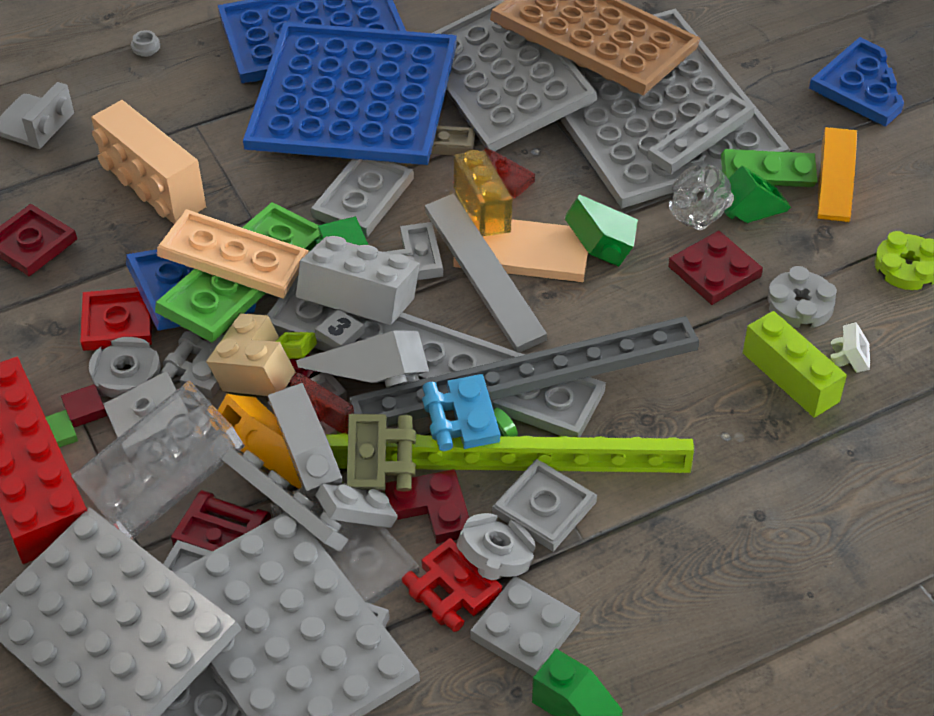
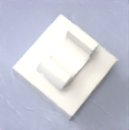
[831,322,870,373]

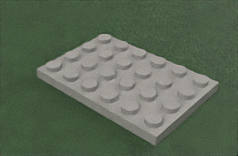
[432,0,597,153]
[0,507,242,716]
[174,512,420,716]

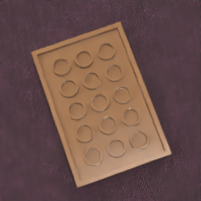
[490,0,700,96]

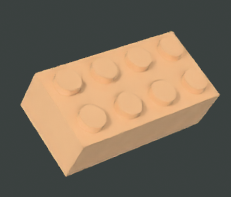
[91,100,206,224]

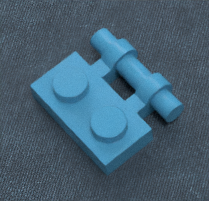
[422,374,501,451]

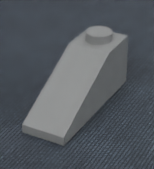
[268,383,342,498]

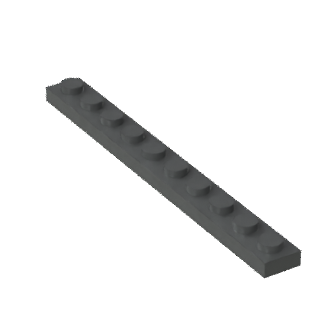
[349,316,699,426]

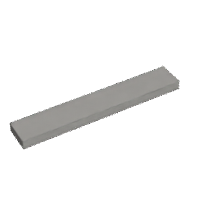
[425,193,547,353]

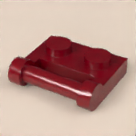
[171,490,271,551]

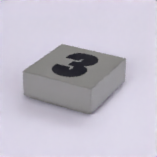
[315,310,365,349]

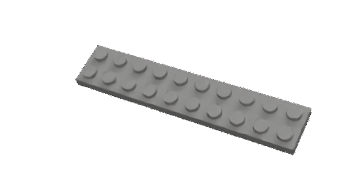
[267,276,606,437]

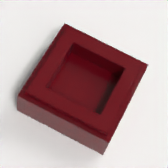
[61,384,107,428]

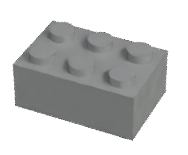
[296,236,420,325]

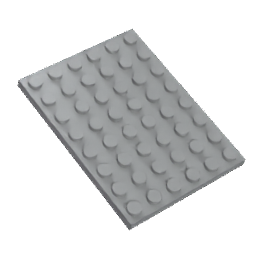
[560,9,790,208]

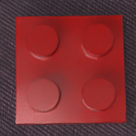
[80,287,152,351]

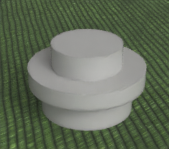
[131,30,160,57]

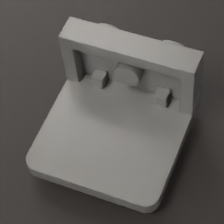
[0,82,74,149]

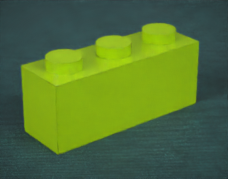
[743,311,847,418]

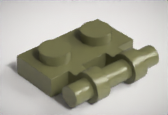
[347,414,416,491]

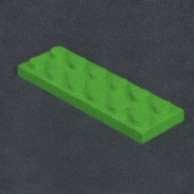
[155,202,320,343]

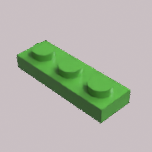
[721,149,818,187]

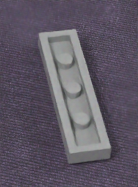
[648,93,755,174]
[222,447,349,552]

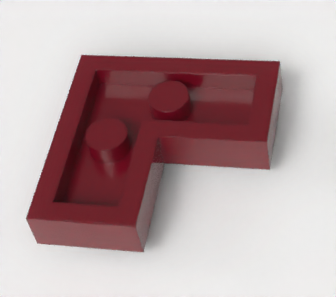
[383,469,469,544]

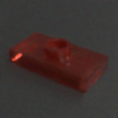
[467,147,535,198]
[290,373,354,434]

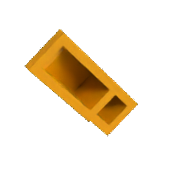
[817,127,857,222]

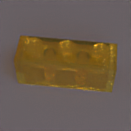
[454,150,512,236]

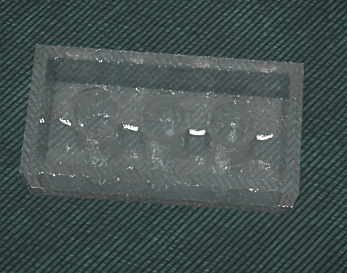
[71,380,245,540]

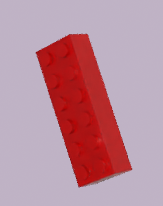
[0,356,87,564]

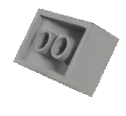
[296,331,429,387]

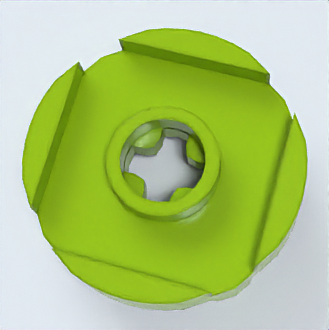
[874,231,934,290]

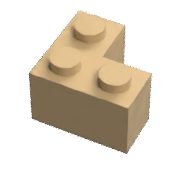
[206,313,296,396]

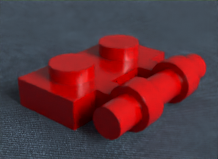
[401,538,502,632]

